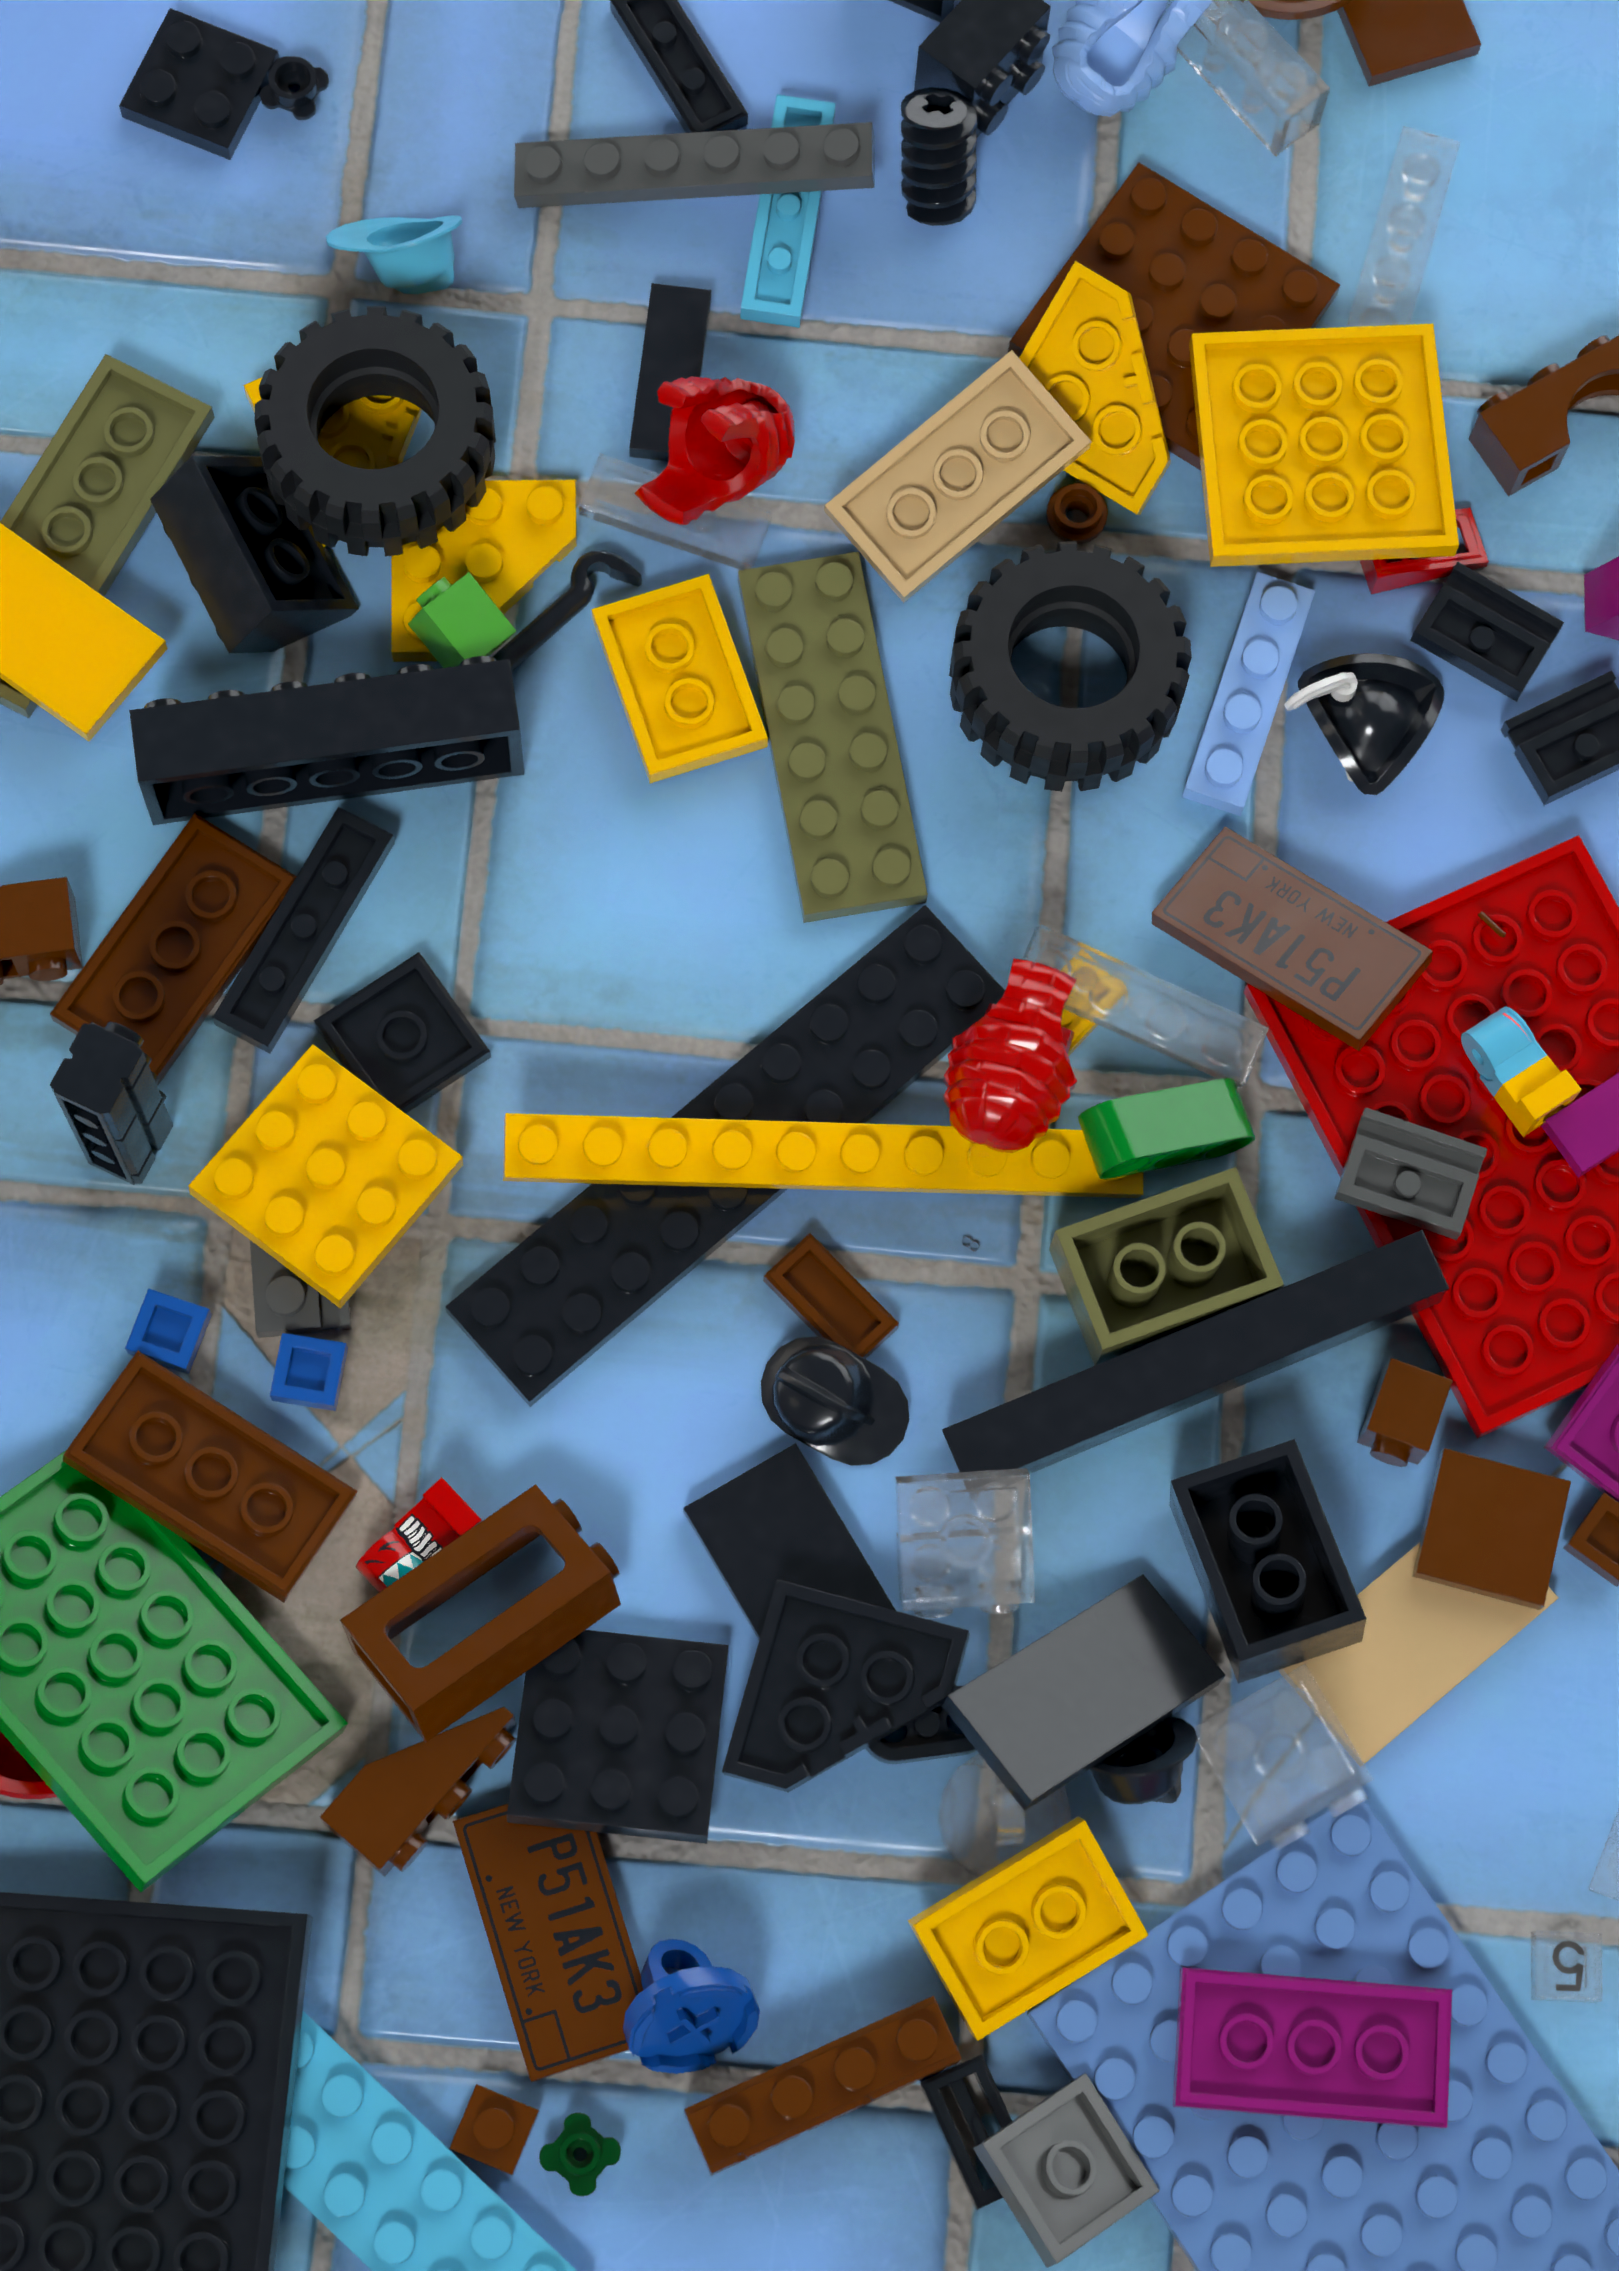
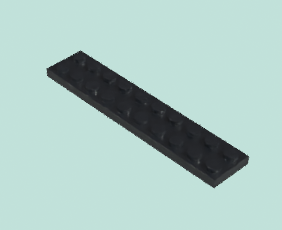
[445,905,1005,1407]

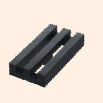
[920,2054,1012,2210]

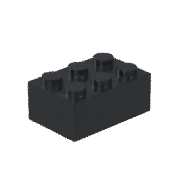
[1170,1439,1366,1684]

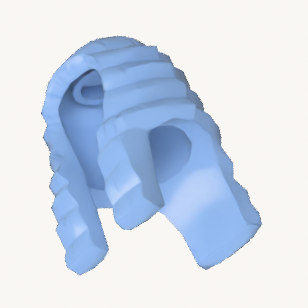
[1052,0,1212,117]

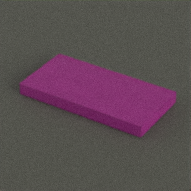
[1173,1968,1452,2129]

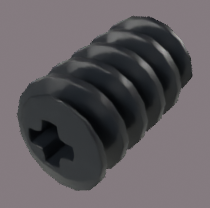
[901,87,977,226]

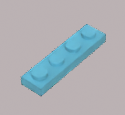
[740,94,836,328]

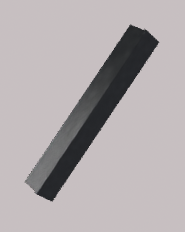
[942,1230,1449,1498]

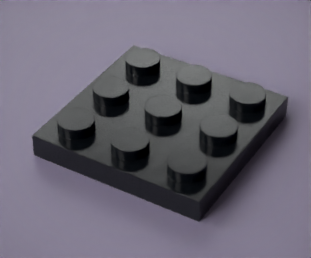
[507,1630,729,1844]

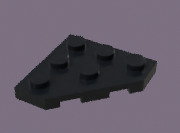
[722,1579,970,1792]

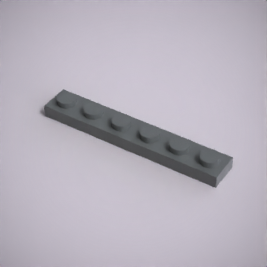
[514,122,875,208]

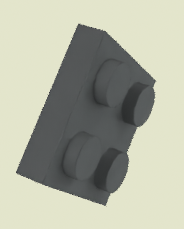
[973,2073,1160,2268]

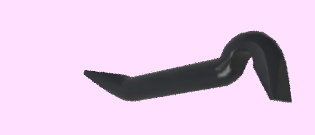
[492,550,642,672]

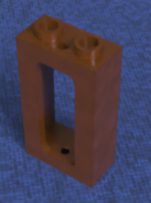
[340,1484,621,1742]

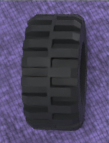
[254,306,496,557]
[949,541,1192,792]

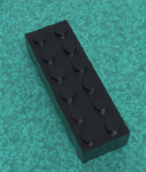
[129,656,524,825]

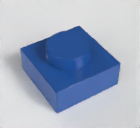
[125,1288,212,1374]
[270,1333,348,1411]

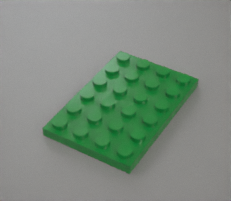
[0,1450,348,1893]

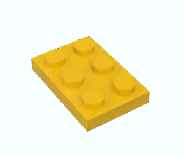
[592,574,768,783]
[907,1816,1149,2041]

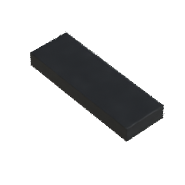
[610,0,748,133]
[629,283,711,461]

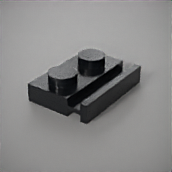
[1410,562,1564,702]
[1500,671,1619,805]

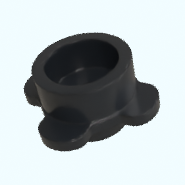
[260,56,329,120]

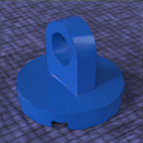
[623,1939,760,2074]

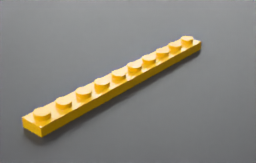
[503,1113,1143,1198]

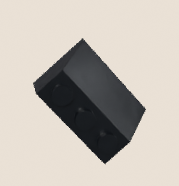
[150,456,359,654]

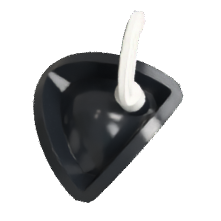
[1284,653,1445,795]

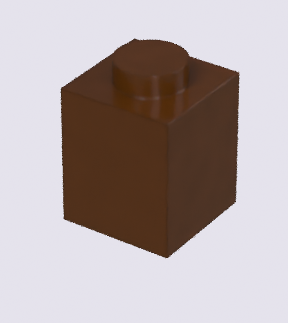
[1357,1358,1453,1467]

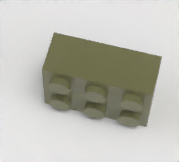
[1049,1167,1284,1366]

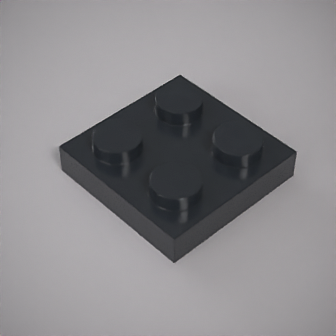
[119,8,279,160]

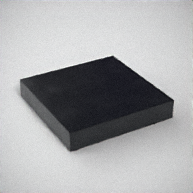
[313,952,491,1113]

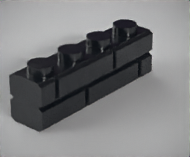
[50,1021,173,1185]

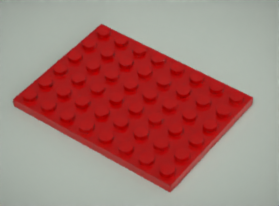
[1244,835,1619,1439]

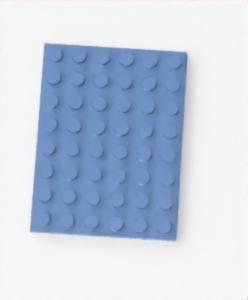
[1027,1790,1619,2271]

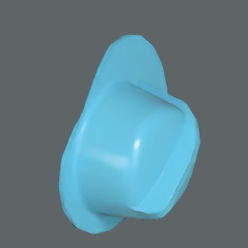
[326,215,463,294]

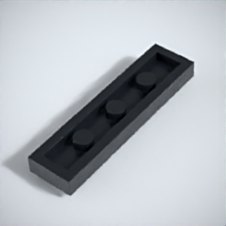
[212,807,395,1054]

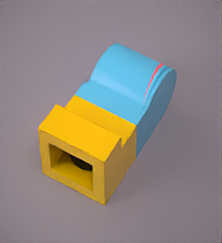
[1461,1006,1582,1137]

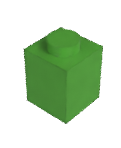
[408,572,516,668]

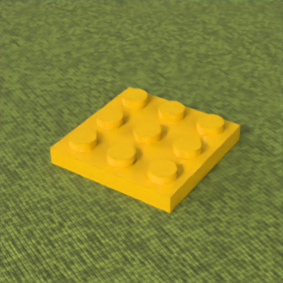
[188,1044,463,1309]

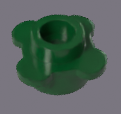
[539,2113,621,2197]

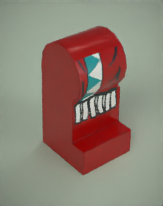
[356,1477,482,1592]

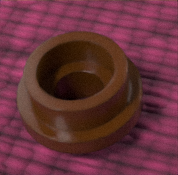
[1046,483,1108,544]

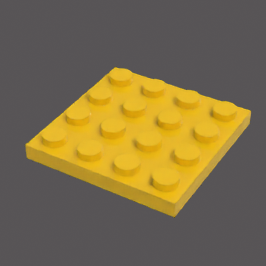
[1189,323,1459,567]

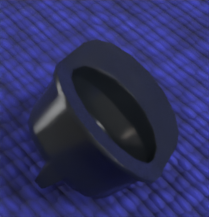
[761,1336,909,1466]
[1090,1716,1198,1804]

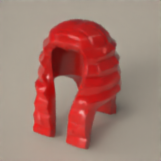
[634,376,795,525]
[943,958,1077,1153]

